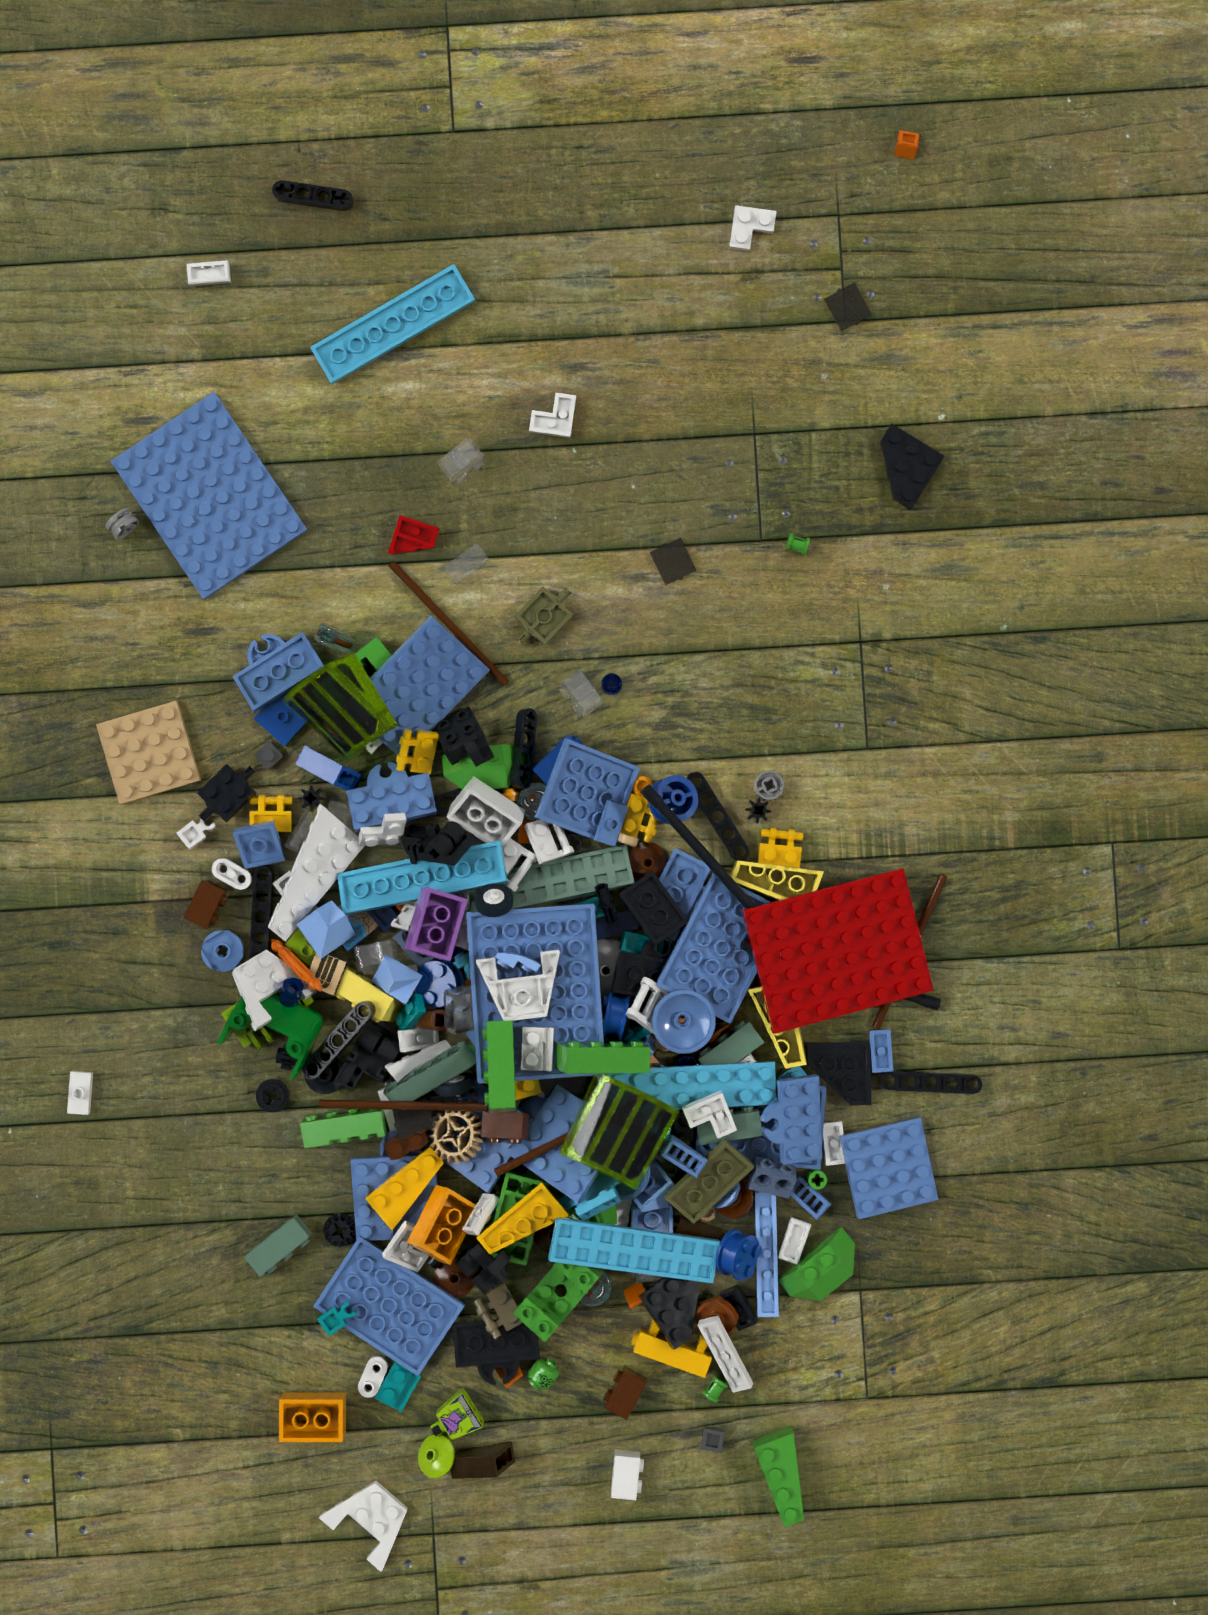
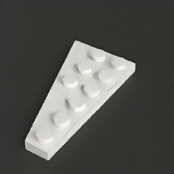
[268,804,364,941]

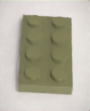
[664,1138,754,1224]

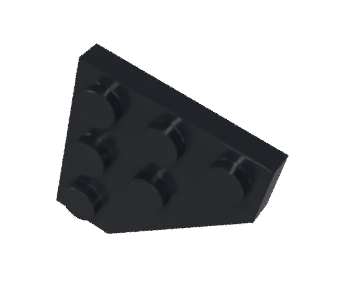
[880,423,944,510]
[806,1041,872,1105]
[639,1277,700,1350]

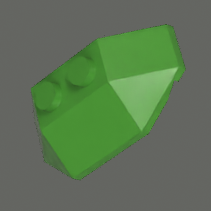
[442,744,525,790]
[778,1226,855,1301]

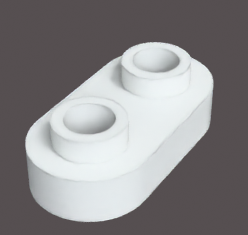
[212,858,252,890]
[358,1355,388,1398]

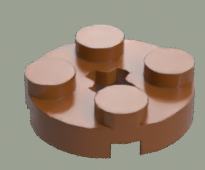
[696,1296,739,1336]

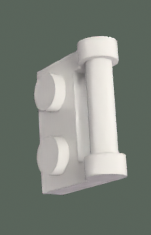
[524,819,574,865]
[502,838,537,892]
[625,977,668,1034]

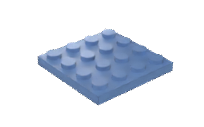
[535,738,640,846]
[424,1077,533,1193]
[510,1084,626,1203]
[839,1117,939,1219]
[350,1153,437,1241]

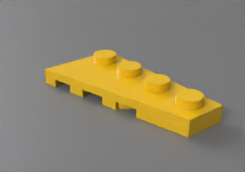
[365,1145,445,1230]
[476,1182,570,1254]

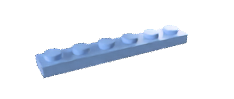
[754,1191,779,1317]

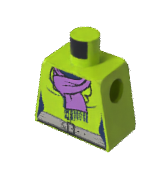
[430,1387,484,1440]

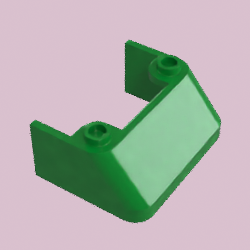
[217,992,324,1080]

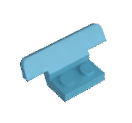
[558,1166,633,1221]

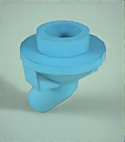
[453,950,471,980]

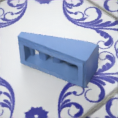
[660,1134,708,1178]
[790,1175,832,1220]

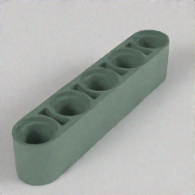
[383,1041,476,1101]

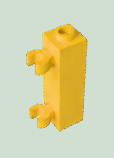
[631,1319,712,1378]

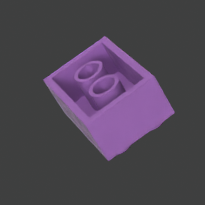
[404,887,468,961]

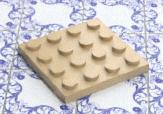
[96,701,201,805]

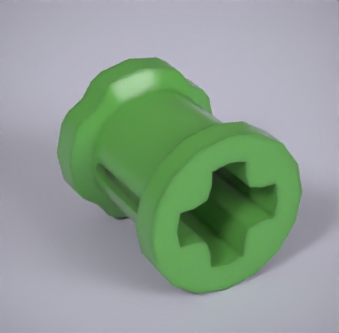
[785,533,810,556]
[806,1169,827,1190]
[702,1374,729,1403]

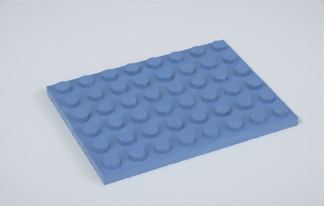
[110,392,308,600]
[466,903,606,1084]

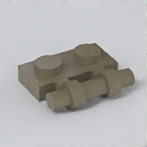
[474,1284,523,1340]

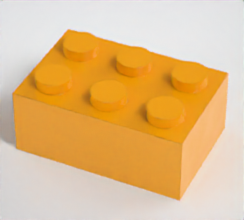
[407,1185,476,1265]
[279,1392,346,1442]

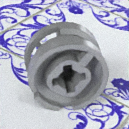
[105,508,139,540]
[754,770,784,800]

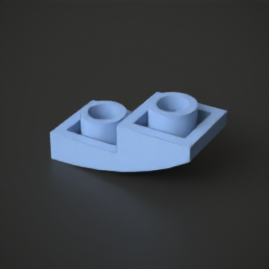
[495,952,541,973]

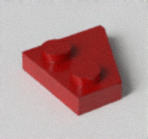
[388,515,440,554]

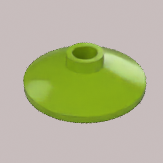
[418,1435,455,1478]

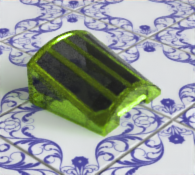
[282,653,398,762]
[559,1074,680,1190]

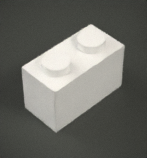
[611,1449,644,1500]

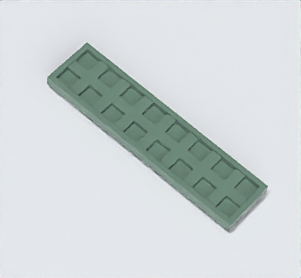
[470,844,634,912]

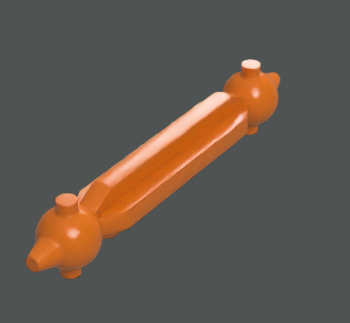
[270,938,322,992]

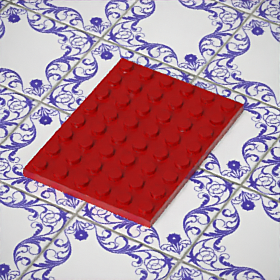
[742,868,934,1034]

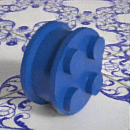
[648,775,698,824]
[415,959,465,1007]
[601,992,630,1041]
[716,1229,762,1281]

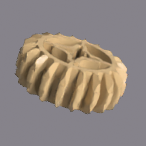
[428,1111,485,1164]

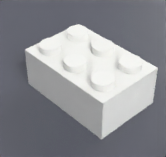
[447,776,526,847]

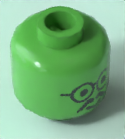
[528,1358,559,1390]

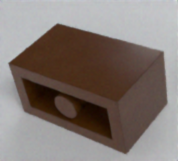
[183,880,228,929]
[481,1111,530,1144]
[603,1365,647,1420]

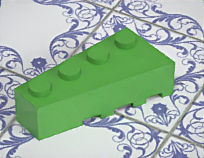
[483,1020,516,1113]
[555,1041,650,1074]
[300,1109,390,1148]
[752,1426,804,1528]

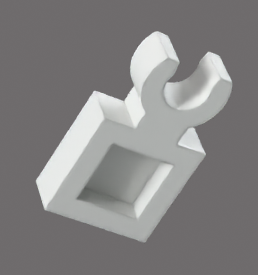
[176,819,216,850]

